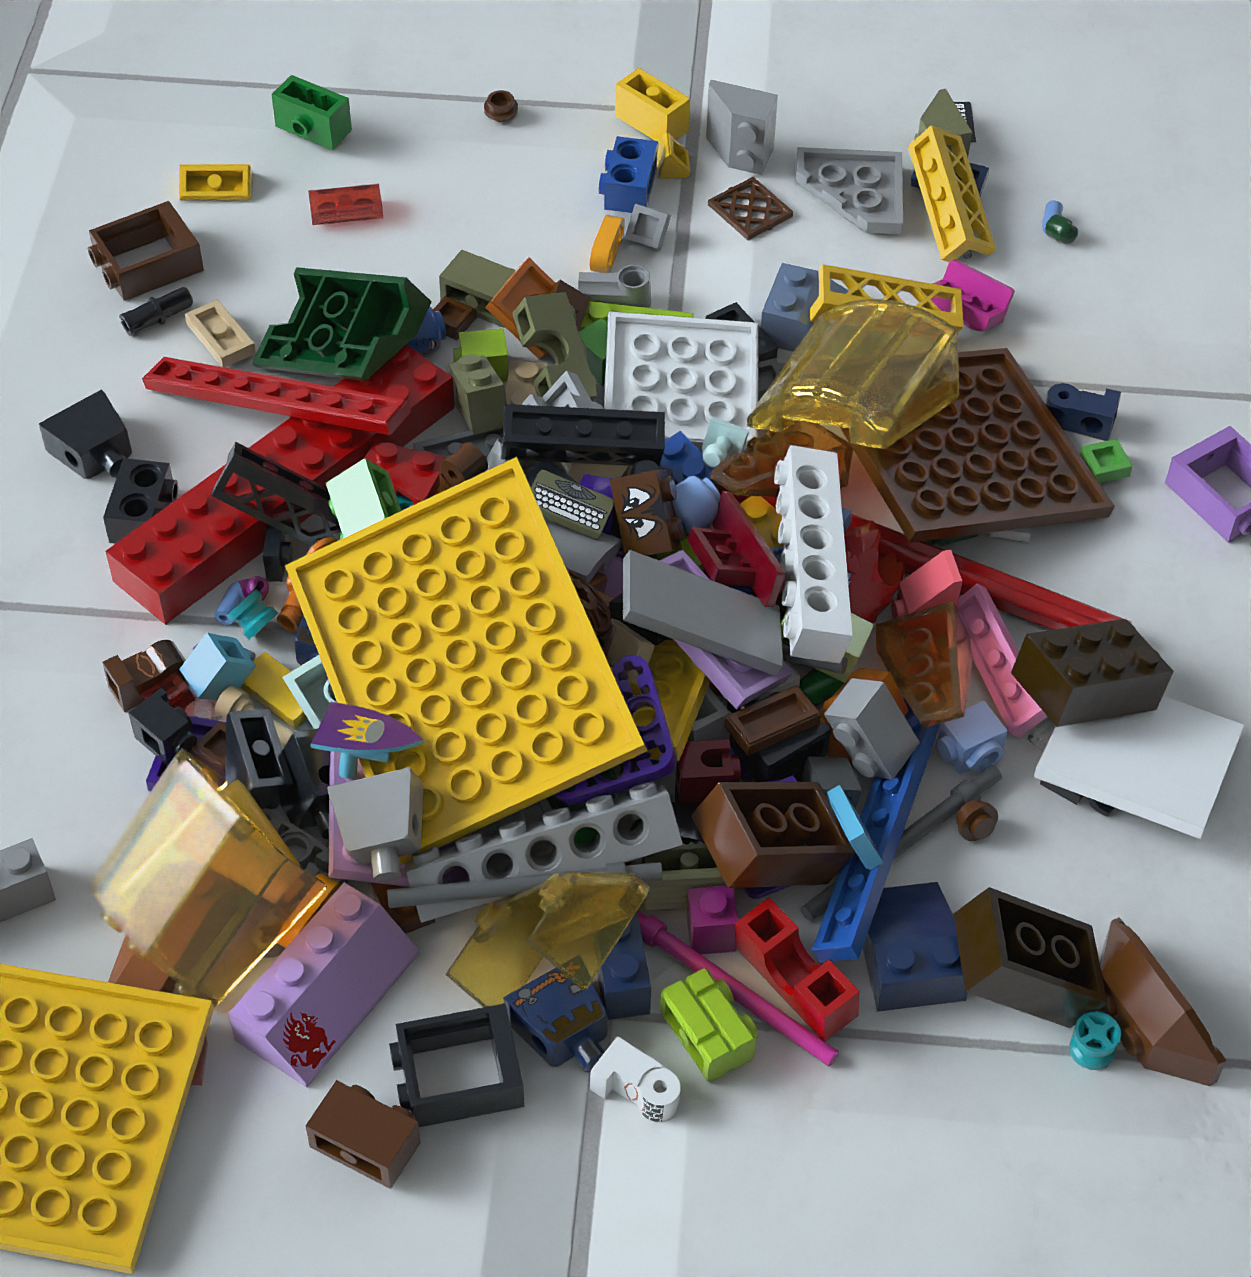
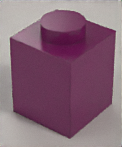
[686,886,738,955]

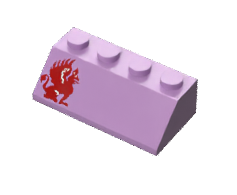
[228,882,419,1087]

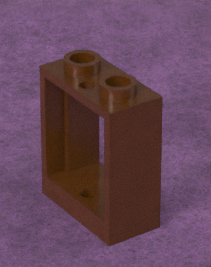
[87,201,204,301]

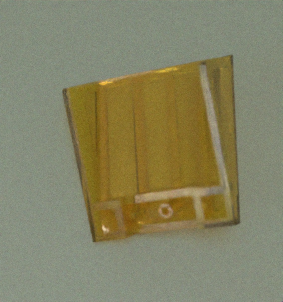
[747,299,959,449]

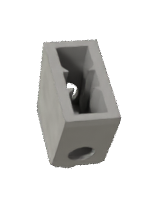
[327,767,423,882]

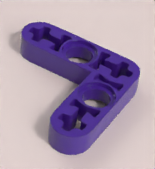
[554,655,677,807]

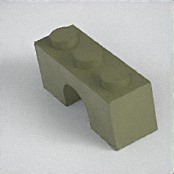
[512,292,598,401]

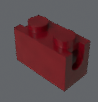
[674,739,741,806]

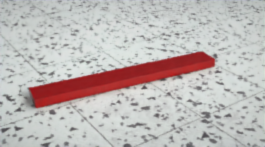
[142,357,411,435]

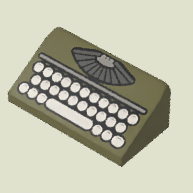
[531,470,614,540]

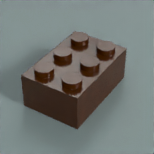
[691,782,856,888]

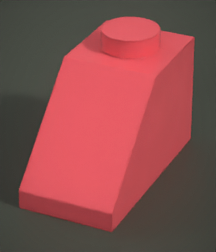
[891,550,962,639]

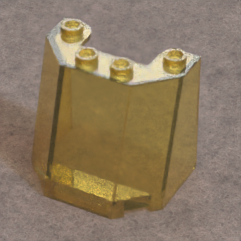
[92,748,327,1008]

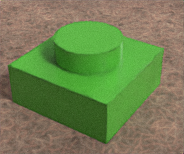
[1080,439,1133,483]

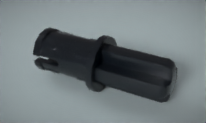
[119,287,193,336]

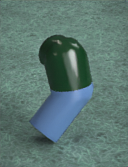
[1042,200,1078,244]

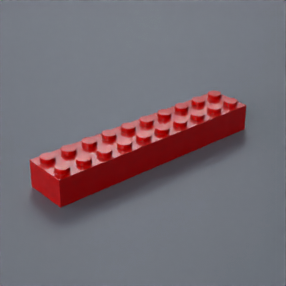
[105,344,454,625]

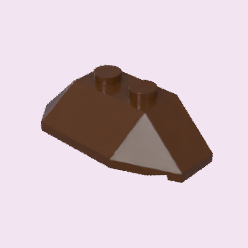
[1097,917,1226,1086]

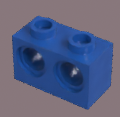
[599,136,658,213]

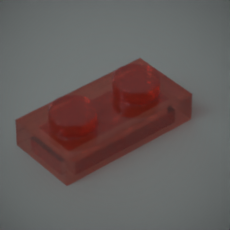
[308,184,383,225]

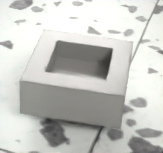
[625,204,672,250]

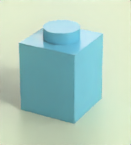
[179,633,256,701]

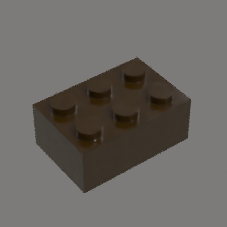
[1011,619,1174,727]
[953,887,1107,1028]

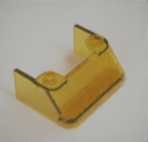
[445,871,650,1007]

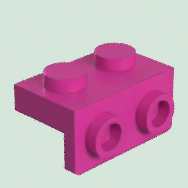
[932,259,1015,331]

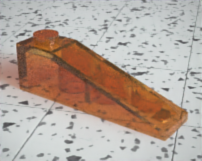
[710,413,853,496]
[876,601,972,728]

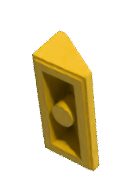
[179,164,253,200]

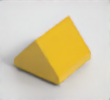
[658,132,691,179]

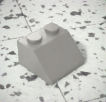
[706,80,778,175]

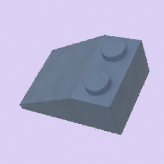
[761,263,879,363]

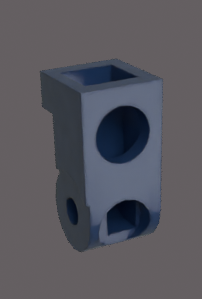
[1046,383,1121,441]

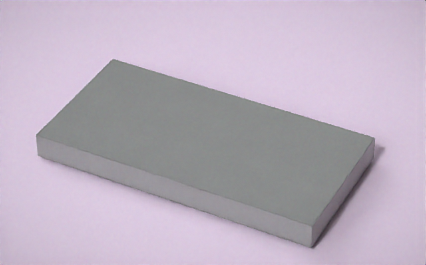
[623,550,783,676]

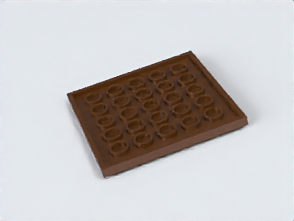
[809,348,1115,543]

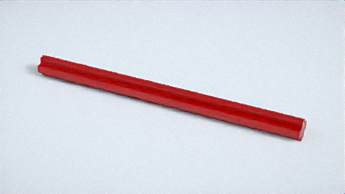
[716,465,1132,630]

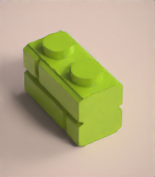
[660,968,758,1082]

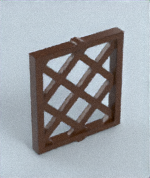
[708,177,793,240]

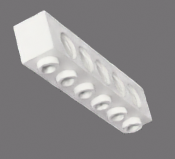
[774,445,853,664]

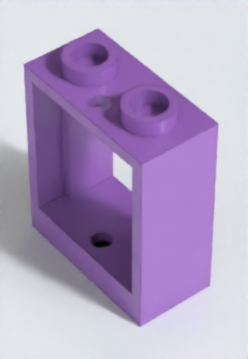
[1165,426,1251,542]

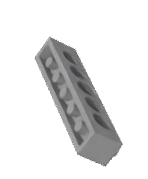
[405,782,683,923]

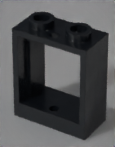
[389,1003,524,1127]

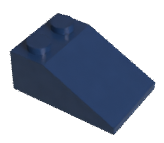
[863,882,968,1012]

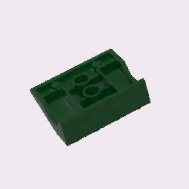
[252,267,432,381]

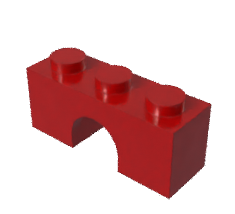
[734,897,860,1042]

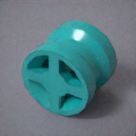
[226,589,278,640]
[1069,1012,1121,1070]

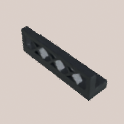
[501,404,665,466]
[211,441,342,546]

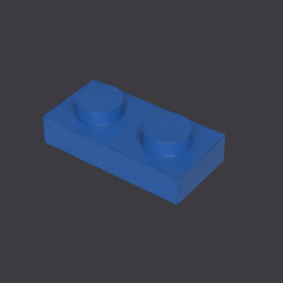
[659,431,725,488]

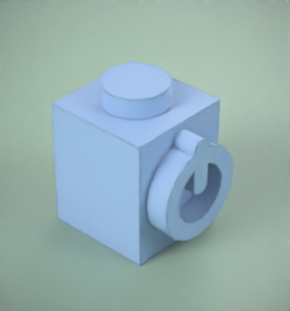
[936,701,1008,775]

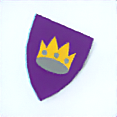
[311,702,423,779]

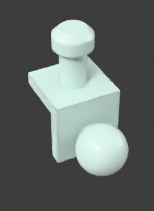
[701,416,751,468]

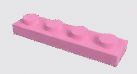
[955,584,1047,738]

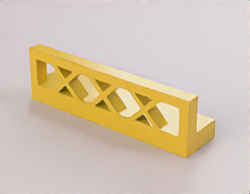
[908,125,996,262]
[810,264,963,346]

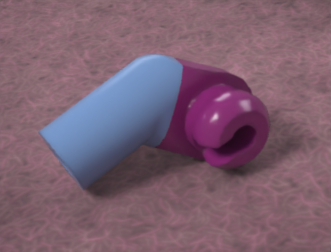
[214,576,269,625]

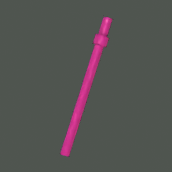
[612,899,839,1067]

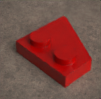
[364,441,446,505]

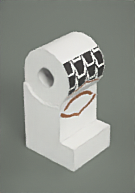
[590,1036,680,1122]

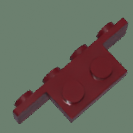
[687,491,786,608]

